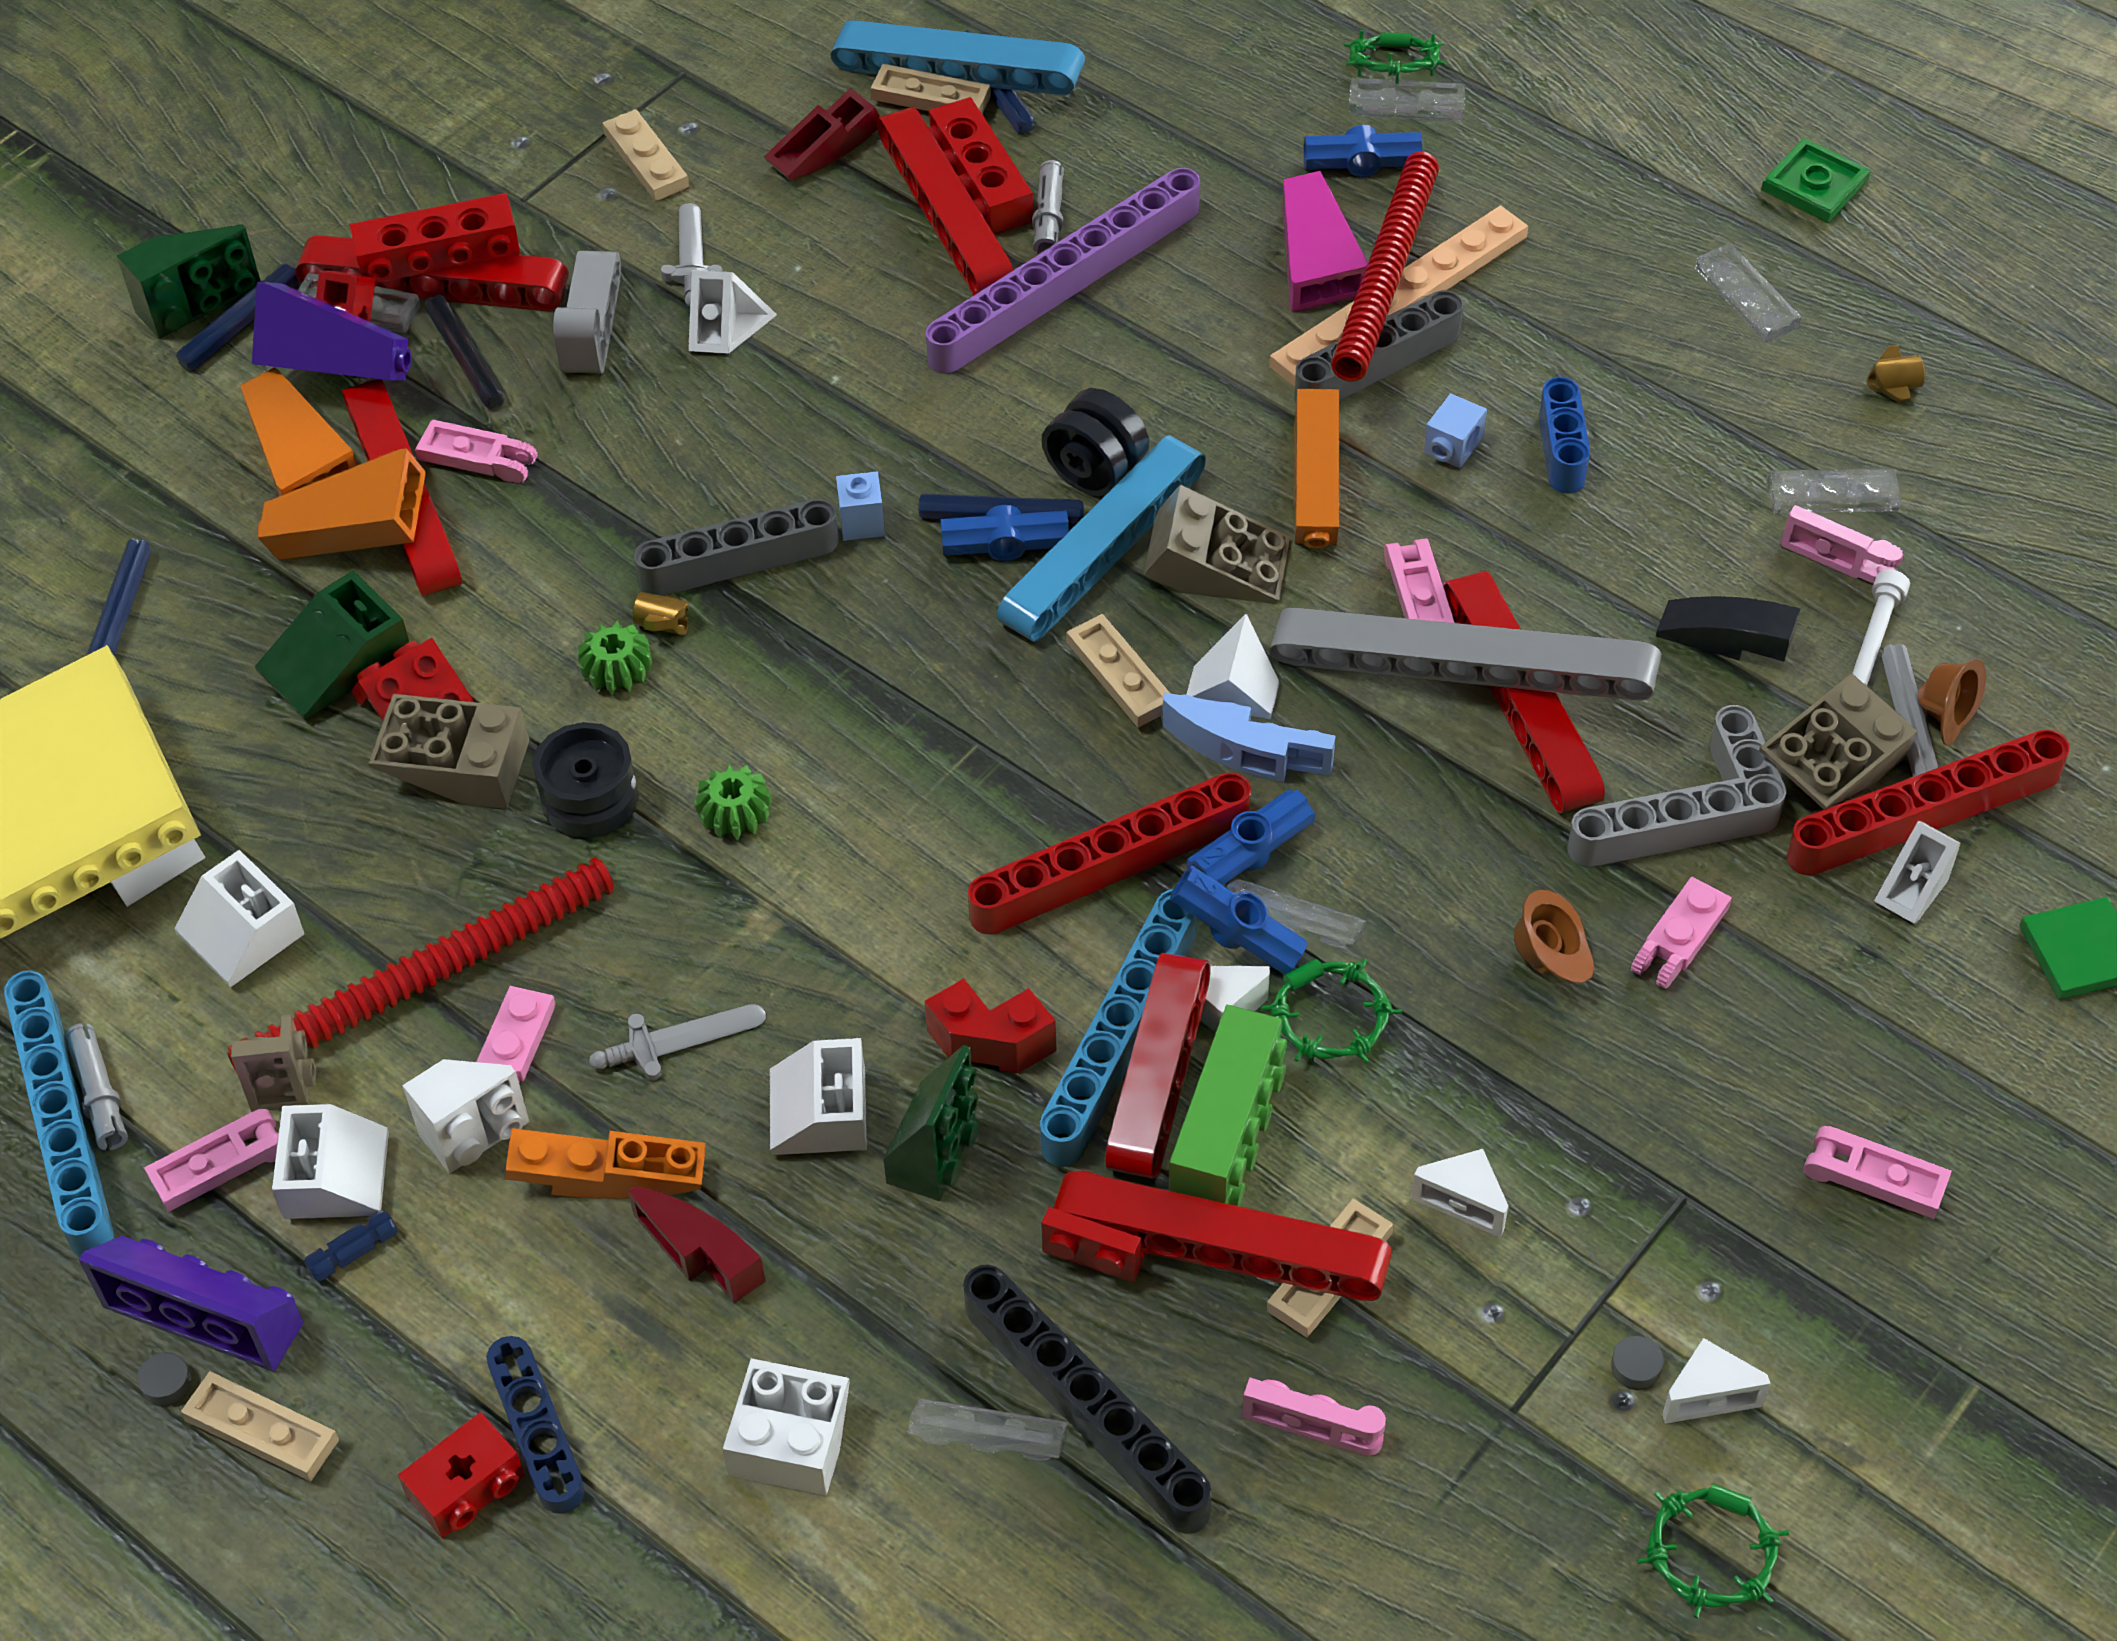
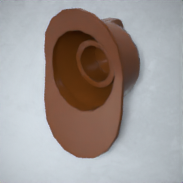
[1917,658,1986,746]
[1514,890,1594,983]

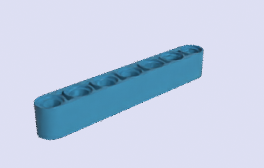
[830,20,1085,95]
[997,435,1206,642]
[1040,889,1197,1167]
[4,970,114,1257]

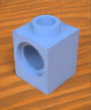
[1424,393,1487,468]
[836,472,885,541]

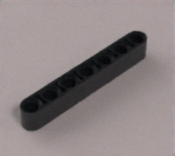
[963,1265,1212,1534]

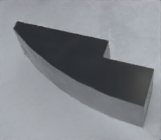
[1656,596,1801,662]

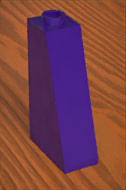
[252,282,412,380]

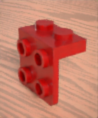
[351,637,474,721]
[1041,1170,1147,1283]

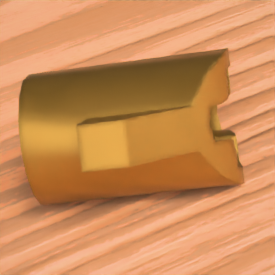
[1867,345,1925,403]
[633,592,689,635]

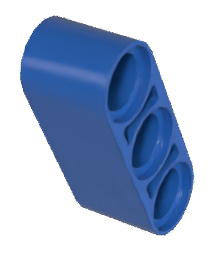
[1539,377,1590,493]

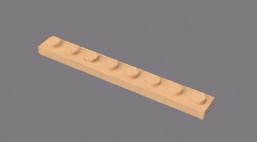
[1269,205,1528,387]

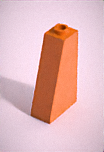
[240,367,357,496]
[1294,389,1339,548]
[257,448,426,560]

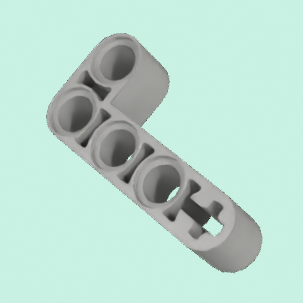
[553,251,621,374]

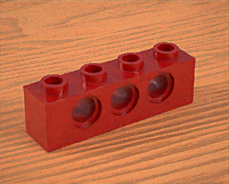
[928,97,1034,235]
[349,193,521,283]

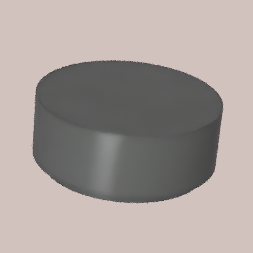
[1611,1336,1664,1389]
[137,1352,191,1405]

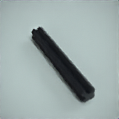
[425,294,505,409]

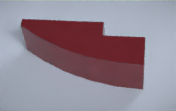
[764,87,880,180]
[628,1186,766,1303]

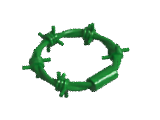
[1344,30,1447,84]
[1261,958,1402,1064]
[1637,1483,1789,1619]

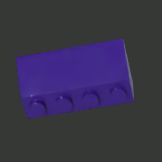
[79,1236,304,1372]

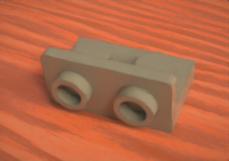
[231,1014,316,1112]

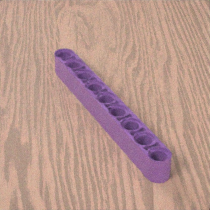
[925,168,1200,374]

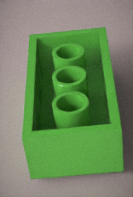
[1169,1004,1287,1207]

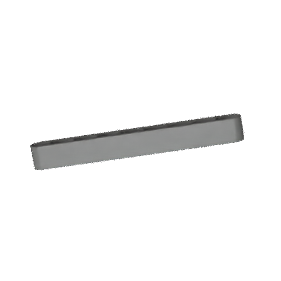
[1270,608,1662,701]

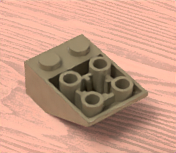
[1144,485,1290,604]
[1759,673,1918,810]
[368,694,530,809]

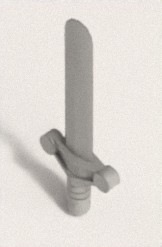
[661,203,722,307]
[589,1004,766,1081]

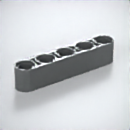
[1294,290,1463,402]
[634,499,839,596]

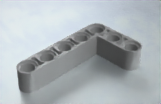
[1567,705,1786,867]

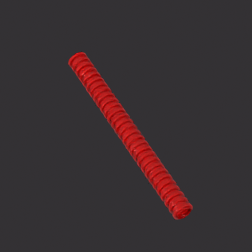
[1331,151,1439,382]
[227,857,614,1073]

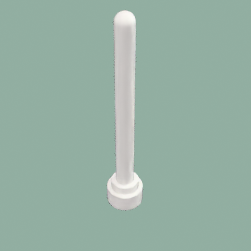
[1852,570,1910,686]

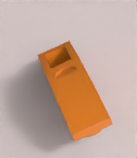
[504,1128,706,1199]

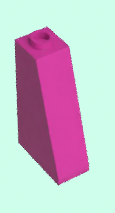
[1282,171,1368,312]

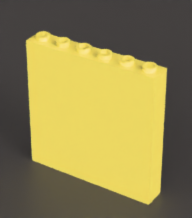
[0,645,201,939]

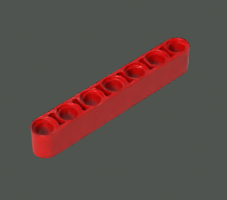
[877,107,1014,296]
[295,235,569,311]
[342,379,463,597]
[1443,570,1605,814]
[1786,729,2070,876]
[968,773,1251,935]
[1053,1171,1392,1301]

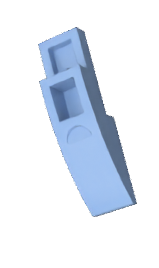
[1163,693,1336,783]

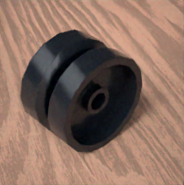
[1042,388,1149,497]
[532,722,639,838]

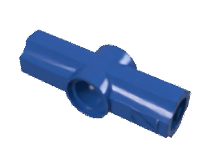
[1303,125,1422,177]
[941,505,1069,561]
[1186,789,1315,885]
[1170,865,1308,975]

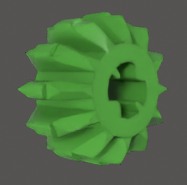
[577,620,652,695]
[694,763,772,841]

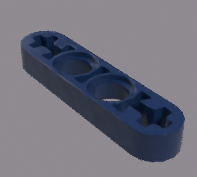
[486,1336,585,1514]

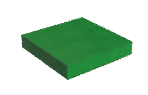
[1761,138,1871,223]
[2019,896,2117,1000]

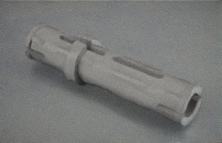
[1032,160,1064,255]
[64,1023,128,1150]

